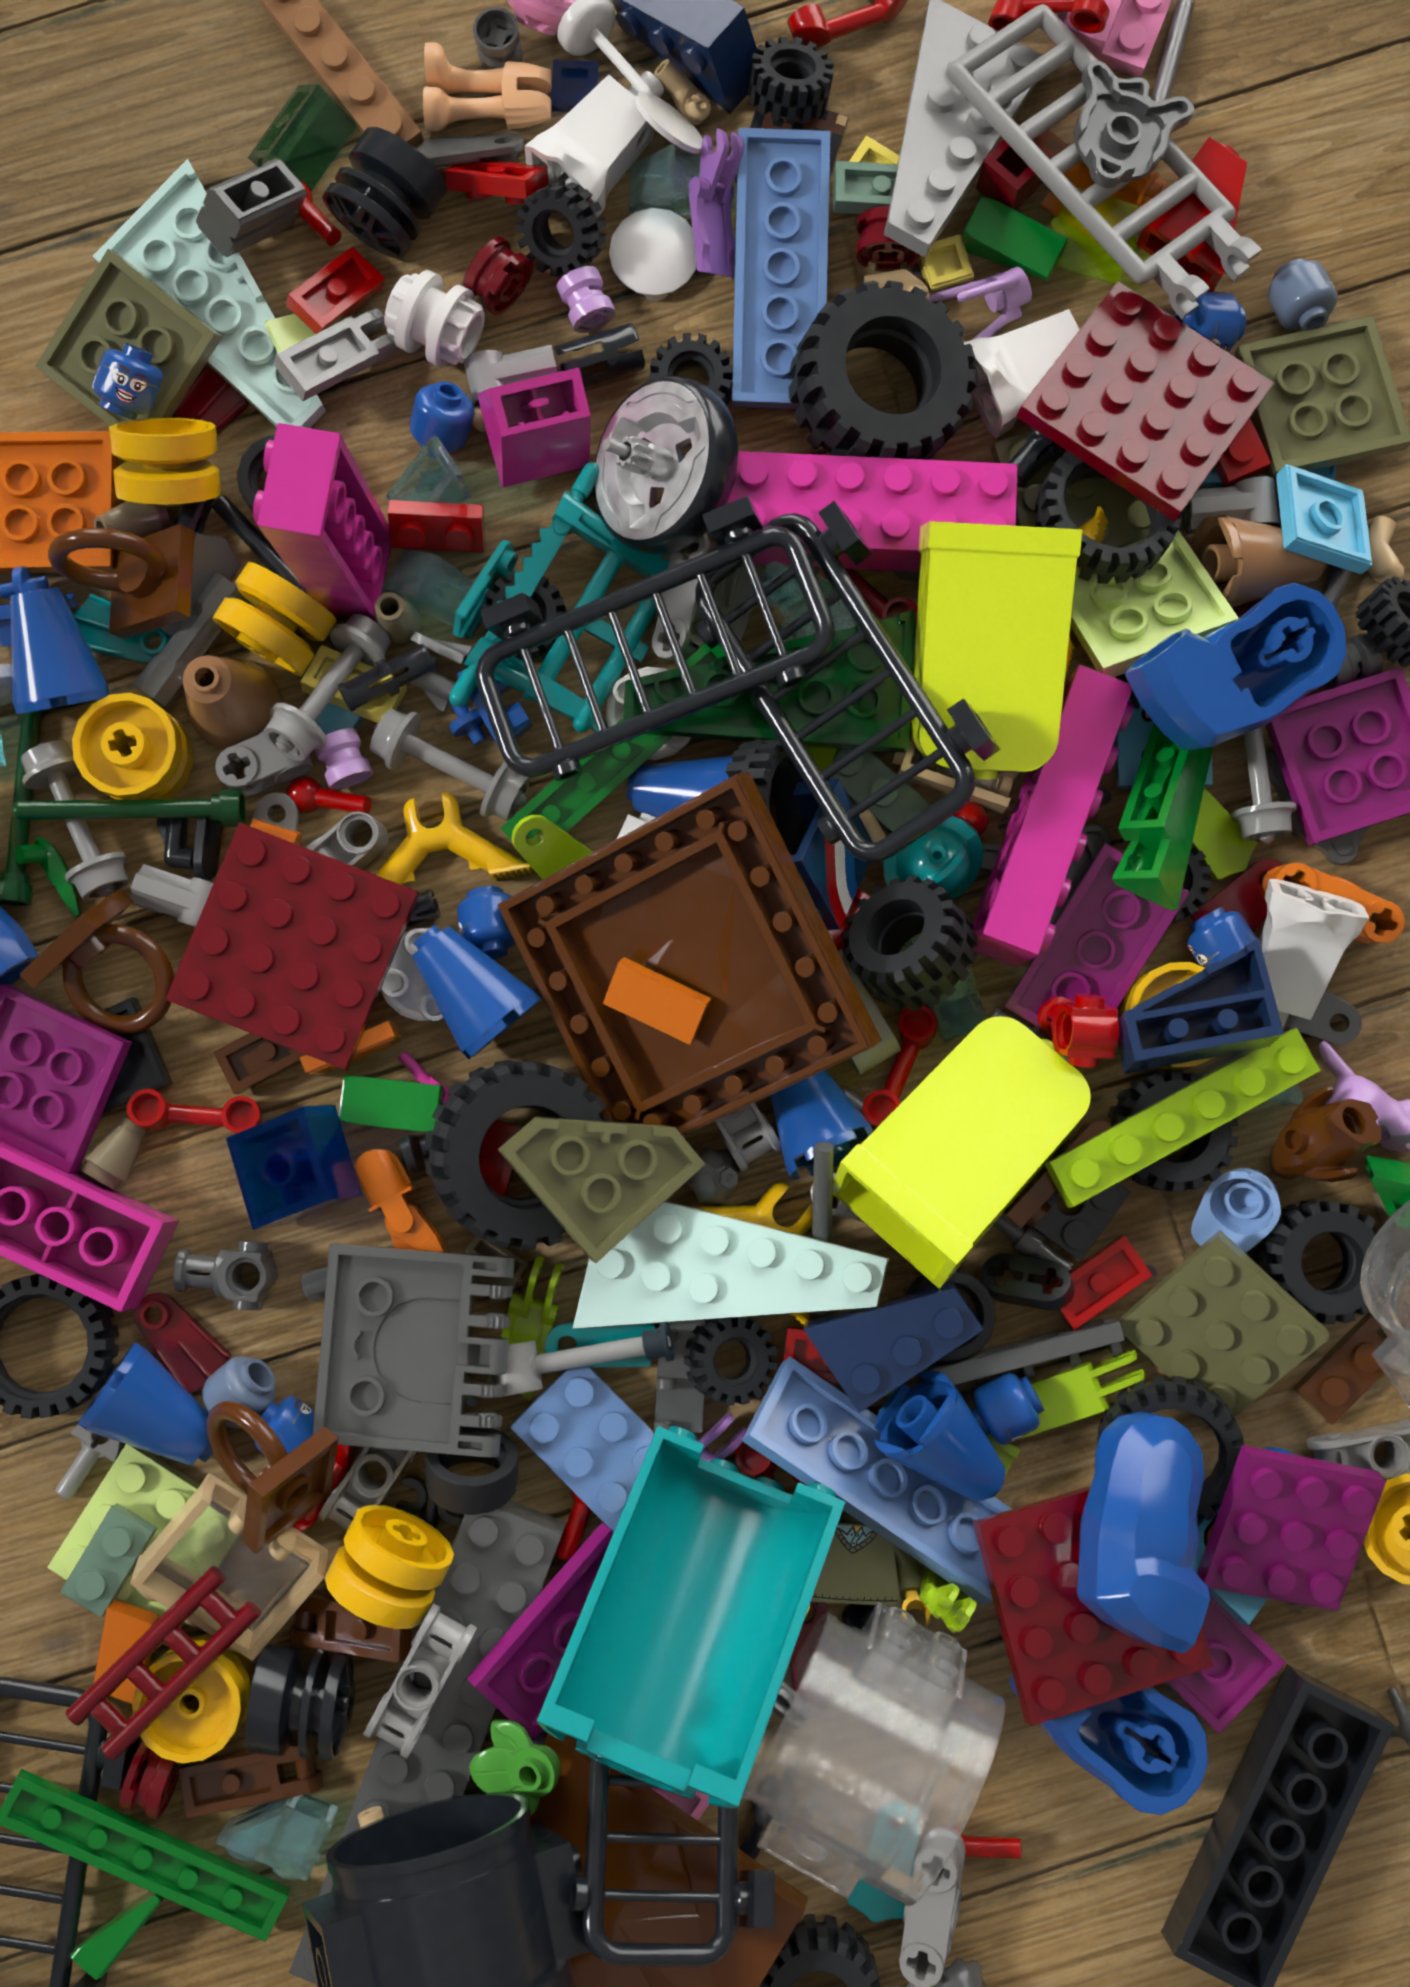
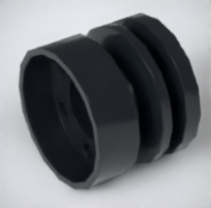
[322,127,447,259]
[246,1644,355,1762]

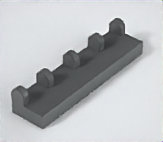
[927,1317,1125,1388]
[654,1319,706,1433]

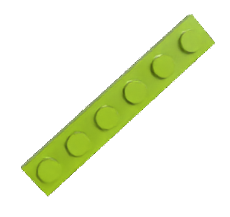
[1044,1028,1321,1208]

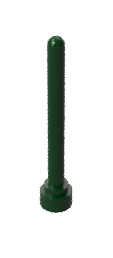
[0,710,42,906]
[11,789,245,827]

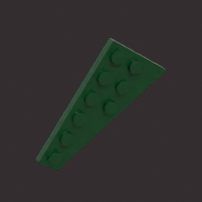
[622,609,915,753]

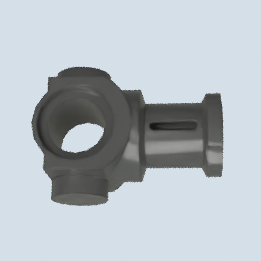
[173,1240,277,1310]

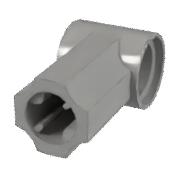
[464,345,557,407]
[1182,476,1280,534]
[130,864,214,928]

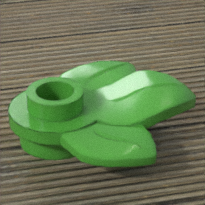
[469,1719,561,1815]

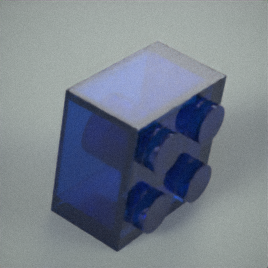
[226,1105,363,1230]

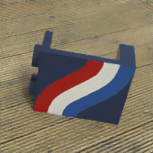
[791,778,873,930]

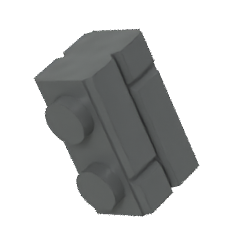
[196,158,307,257]

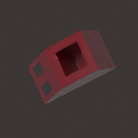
[976,129,1068,211]

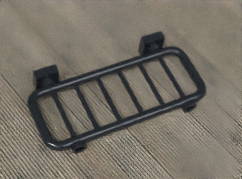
[475,495,835,781]
[695,501,1001,862]
[0,1677,142,1987]
[570,1758,775,1968]

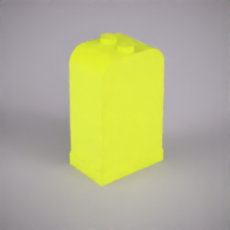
[911,521,1082,779]
[833,1016,1091,1289]

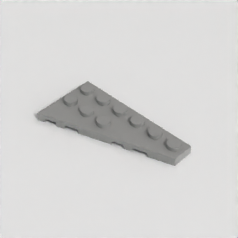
[884,0,1042,257]

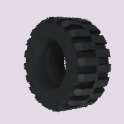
[788,280,977,460]
[425,1060,613,1250]

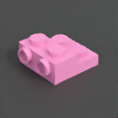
[1058,0,1172,78]

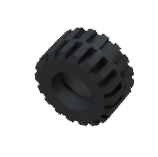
[842,876,978,1011]
[1108,1071,1239,1192]
[1254,1200,1393,1325]
[759,1914,880,1987]

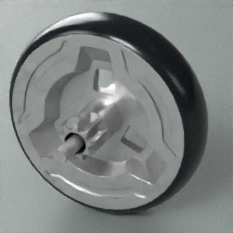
[594,376,739,555]

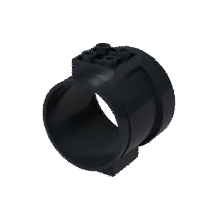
[302,1792,590,1987]

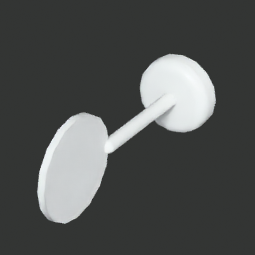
[557,0,703,154]

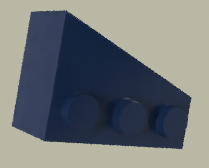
[612,0,757,114]
[1118,938,1284,1074]
[803,1282,983,1413]

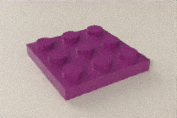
[1266,667,1410,846]
[0,984,132,1174]
[1197,1445,1386,1611]

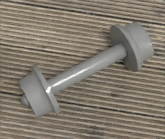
[264,614,391,761]
[370,709,530,821]
[1232,727,1297,845]
[21,740,129,901]

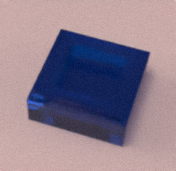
[551,59,599,112]

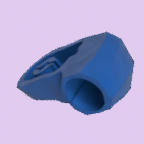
[1124,583,1347,751]
[1077,1411,1210,1654]
[1009,1673,1208,1815]

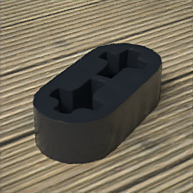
[981,1254,1075,1310]

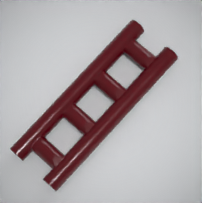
[66,1566,261,1761]

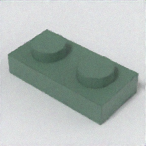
[833,161,898,214]
[60,1503,158,1617]

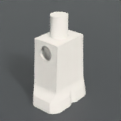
[525,71,664,218]
[964,309,1081,438]
[1260,879,1369,1028]

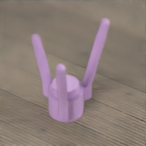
[929,266,1032,340]

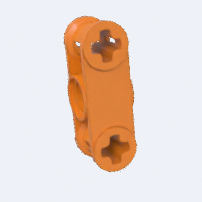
[1260,862,1405,944]

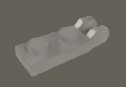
[274,308,399,402]

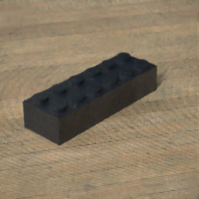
[1161,1664,1394,1987]

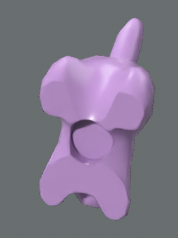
[1319,1041,1410,1152]

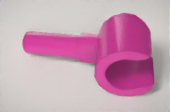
[398,1051,450,1106]

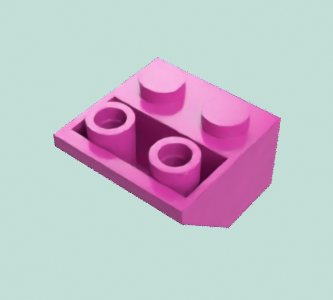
[477,368,591,488]

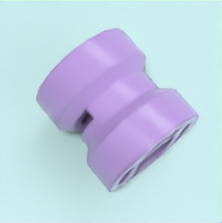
[556,266,616,333]
[314,728,373,790]

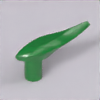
[14,836,81,918]

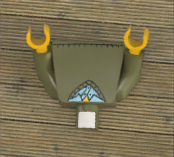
[805,1510,931,1629]

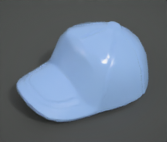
[1191,1168,1281,1253]

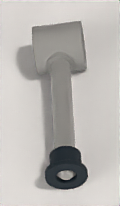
[491,1321,674,1396]

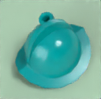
[884,816,984,899]

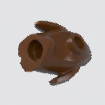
[1269,1086,1382,1183]

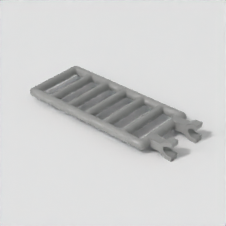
[946,4,1262,320]

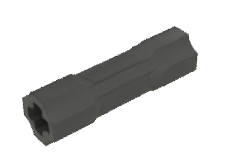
[133,573,250,710]

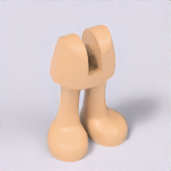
[423,42,552,131]

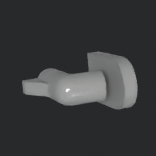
[410,631,474,712]

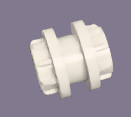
[384,270,485,368]

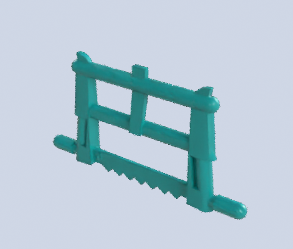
[449,462,670,733]

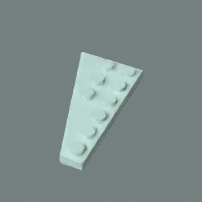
[93,159,326,428]
[572,1201,889,1329]

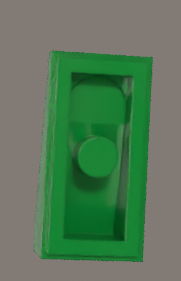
[963,196,1068,281]
[339,1075,444,1132]
[70,1891,164,1980]

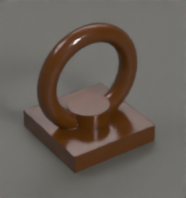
[48,524,195,639]
[19,888,174,1034]
[206,1401,339,1554]

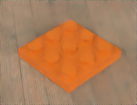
[0,431,118,573]

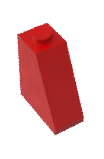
[1136,136,1247,292]

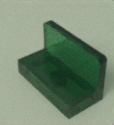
[247,84,356,191]

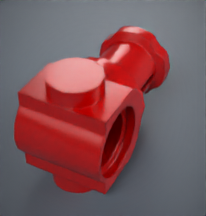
[1037,994,1119,1068]

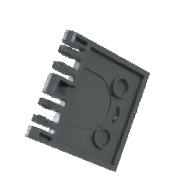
[313,1243,515,1457]

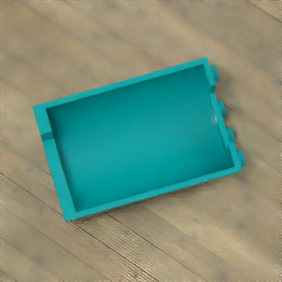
[537,1426,846,1808]

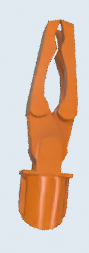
[355,1149,474,1313]

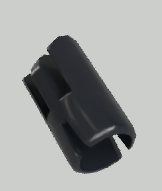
[554,323,645,387]

